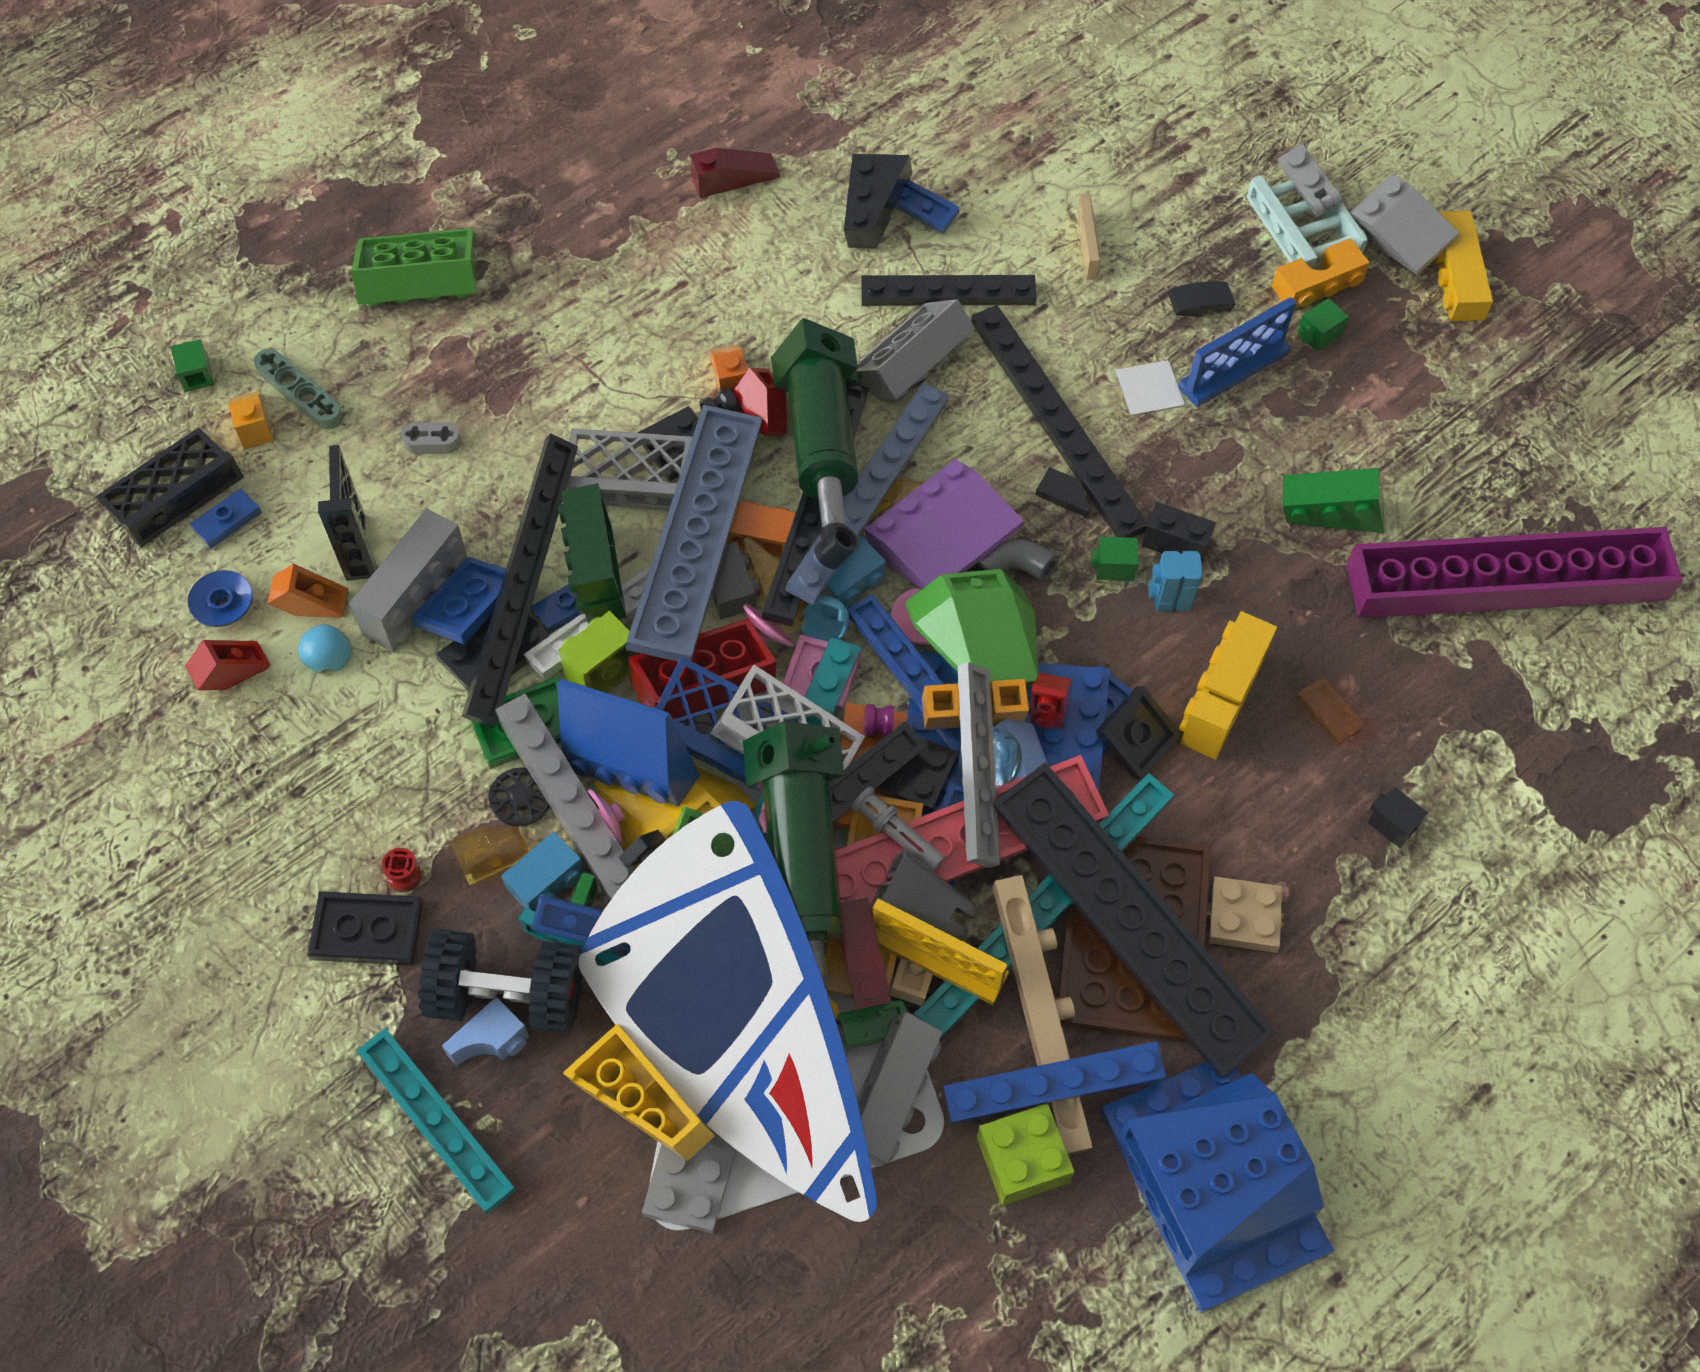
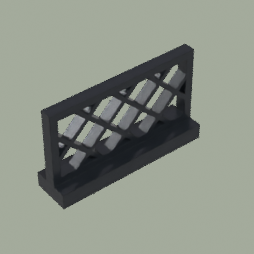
[96,427,244,548]
[318,445,378,581]

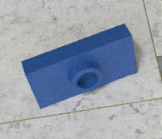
[190,488,262,549]
[531,584,579,634]

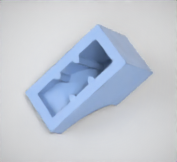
[442,997,529,1066]

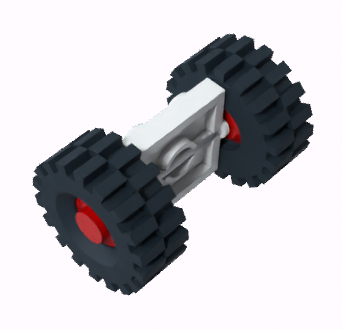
[418,929,583,1034]

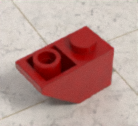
[732,367,787,436]
[1031,673,1072,729]

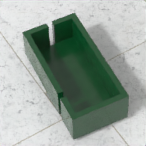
[558,483,627,624]

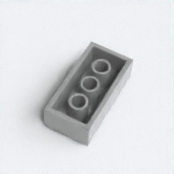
[349,508,468,652]

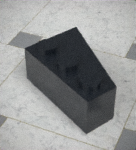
[844,154,913,248]

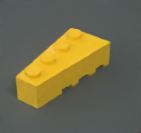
[563,1024,715,1161]

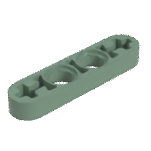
[254,349,343,429]

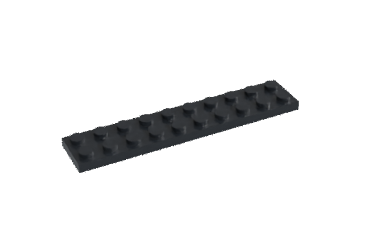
[992,762,1276,1078]

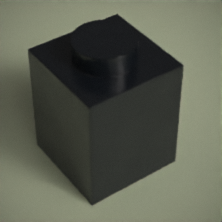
[1368,787,1428,848]

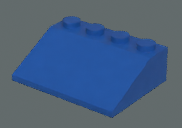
[557,679,700,807]

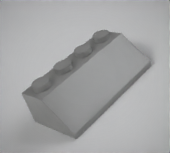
[855,299,975,401]

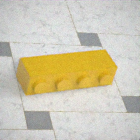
[1433,211,1493,321]

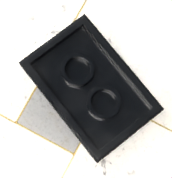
[307,891,423,965]

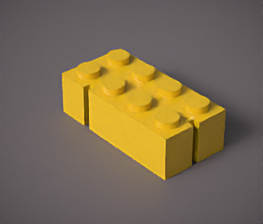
[1179,611,1277,760]

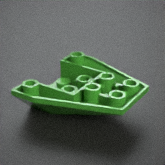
[905,569,1039,687]

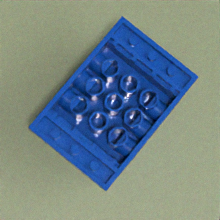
[1100,1062,1335,1313]

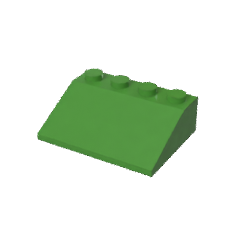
[351,228,477,306]

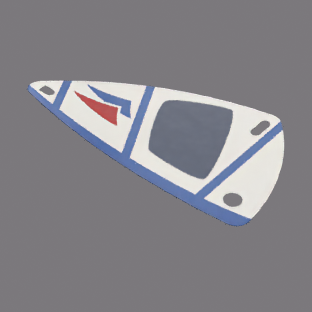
[579,801,877,1222]

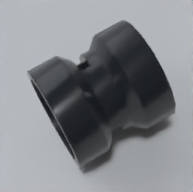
[699,388,740,413]

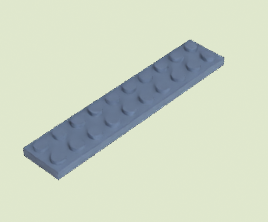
[626,405,762,661]

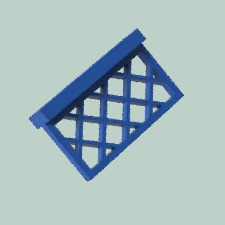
[1178,297,1296,407]
[655,656,798,791]

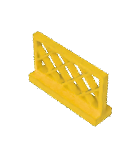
[873,898,1009,1005]

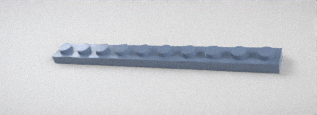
[785,382,950,605]

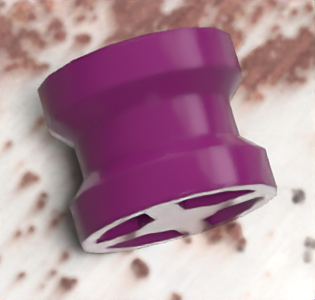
[863,704,894,738]

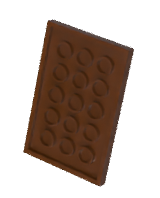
[1058,836,1211,1044]

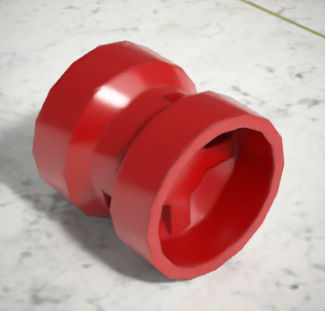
[382,848,422,892]

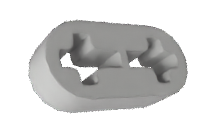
[401,422,461,454]

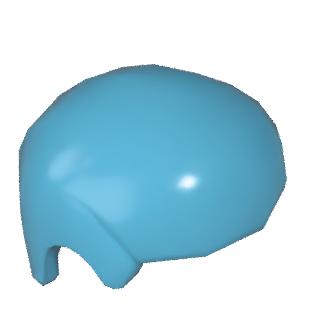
[801,595,850,642]
[298,624,352,673]

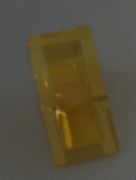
[449,826,529,885]

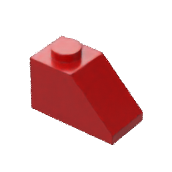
[185,640,271,690]

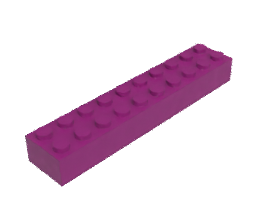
[1346,527,1683,618]

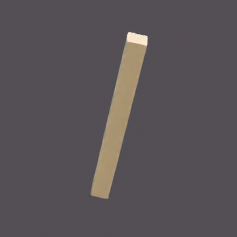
[992,875,1092,1155]

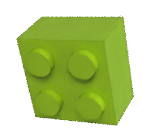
[558,611,638,693]
[977,1103,1075,1206]

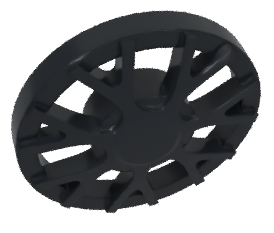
[488,767,550,826]

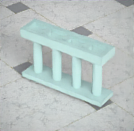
[1247,175,1368,269]

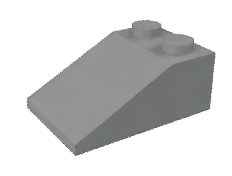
[1351,174,1460,275]

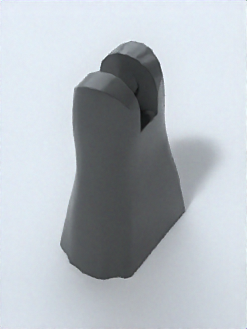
[872,849,979,941]

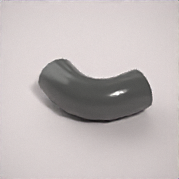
[971,539,1059,582]

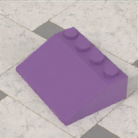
[864,459,1025,589]

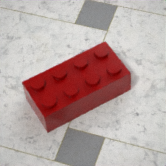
[628,618,776,719]

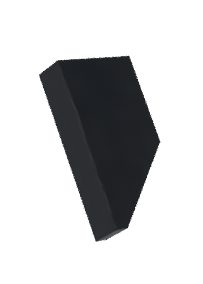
[1035,467,1090,517]

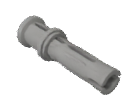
[851,786,946,872]

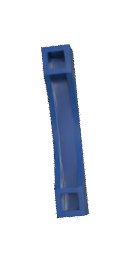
[944,1041,1166,1126]

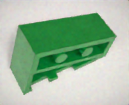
[1282,468,1384,533]

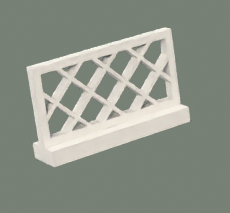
[711,665,865,769]

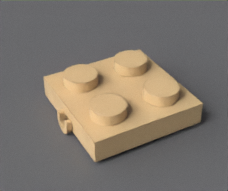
[1206,876,1284,953]

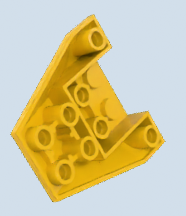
[594,766,757,870]

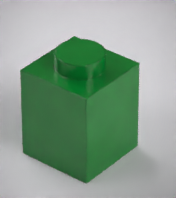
[1297,298,1349,352]
[171,339,215,392]
[1091,536,1138,581]

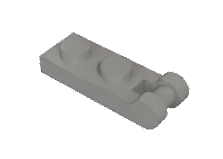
[1277,143,1343,217]

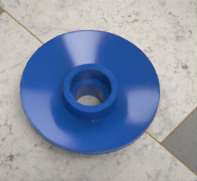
[187,570,253,627]

